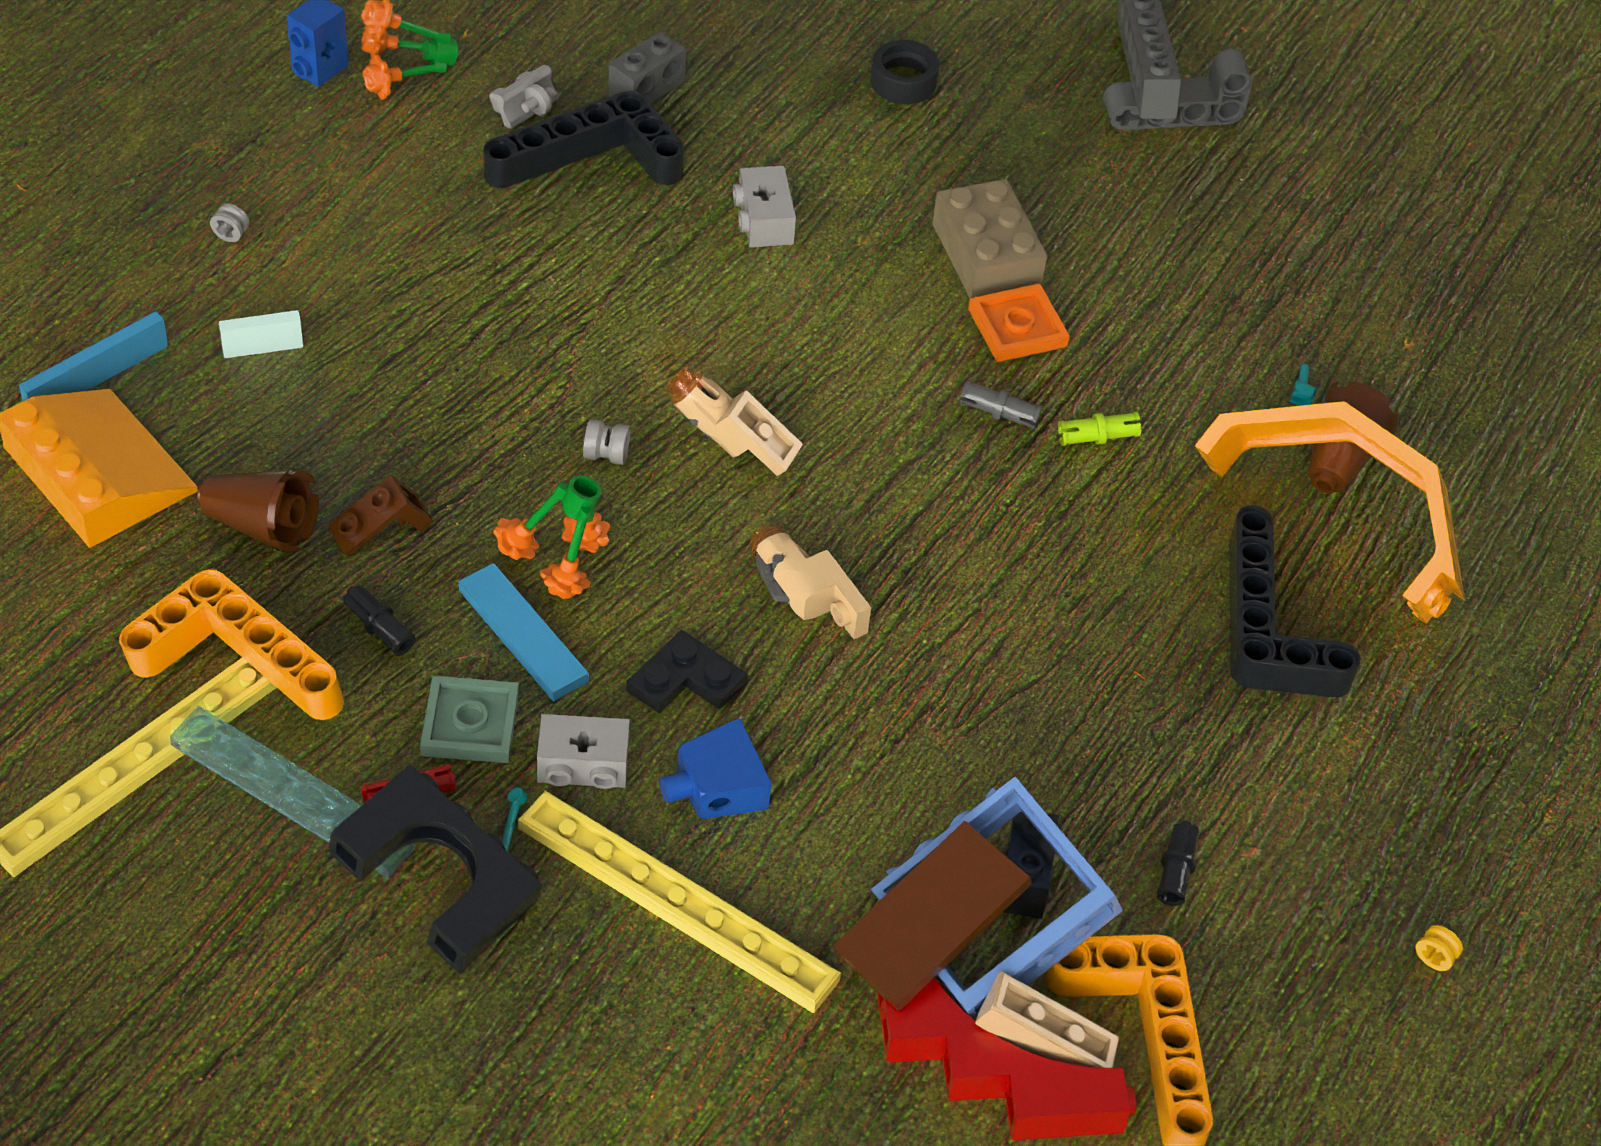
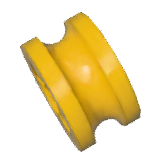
[1415,925,1463,971]

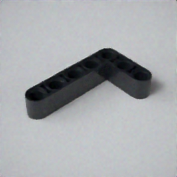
[483,91,684,188]
[1229,505,1361,697]

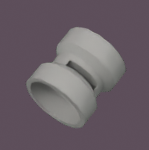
[583,419,631,465]

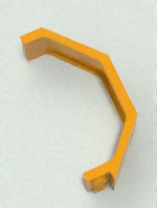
[1195,401,1465,624]

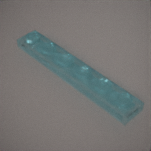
[170,706,416,879]

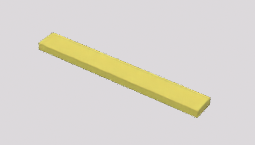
[0,657,277,877]
[518,790,841,1013]

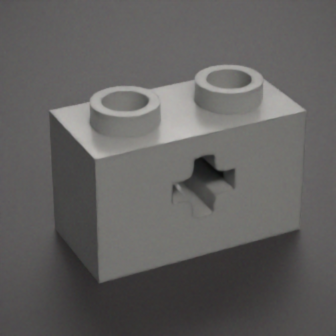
[733,166,796,248]
[537,714,630,789]

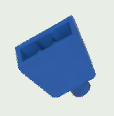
[659,719,771,819]

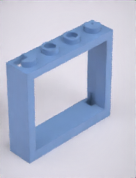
[871,777,1123,1021]

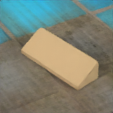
[976,971,1119,1068]

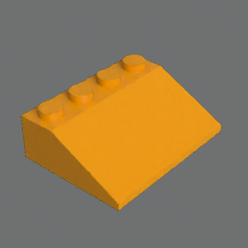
[0,389,198,548]

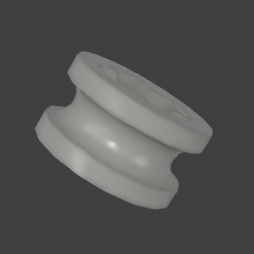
[210,204,250,242]

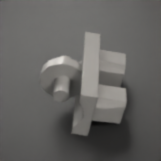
[490,65,559,129]

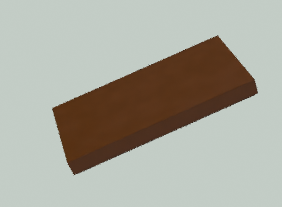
[832,821,1032,1011]

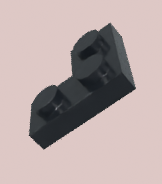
[626,629,748,714]

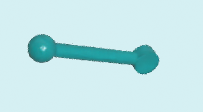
[501,787,527,852]

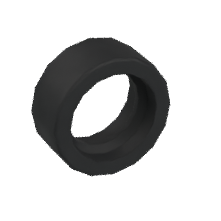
[870,39,940,104]

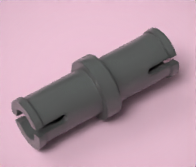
[959,380,1042,430]

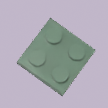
[420,675,519,763]

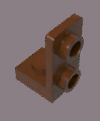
[329,475,434,556]

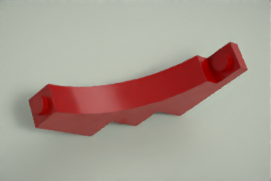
[877,977,1136,1140]

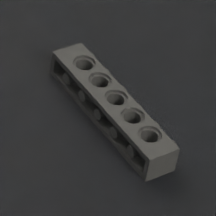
[1117,0,1181,119]

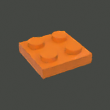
[968,283,1070,362]

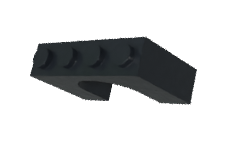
[328,764,542,974]

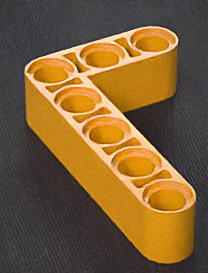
[119,569,344,720]
[1044,935,1213,1146]

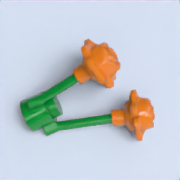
[361,0,458,100]
[493,475,610,599]

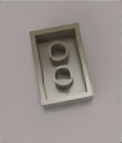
[933,179,1047,298]

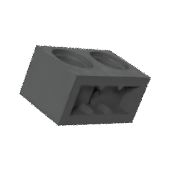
[608,32,686,104]

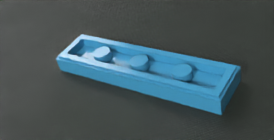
[19,311,168,402]
[458,563,589,702]

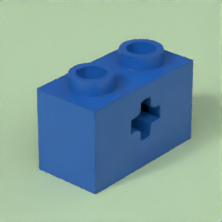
[287,0,349,87]

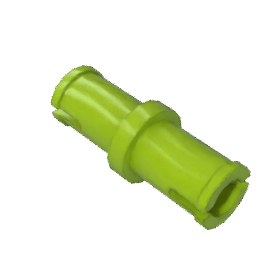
[1058,411,1141,446]

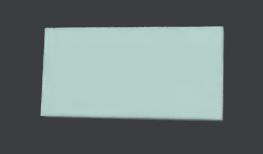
[219,310,303,358]

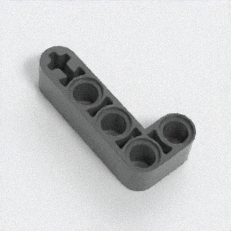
[1103,49,1252,130]

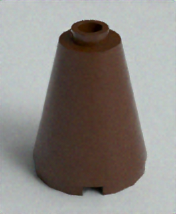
[1308,381,1400,494]
[197,469,319,553]

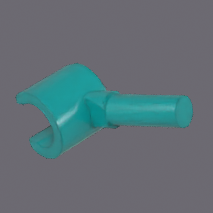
[1290,364,1317,406]

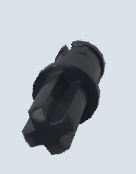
[343,585,416,656]
[1157,820,1199,906]

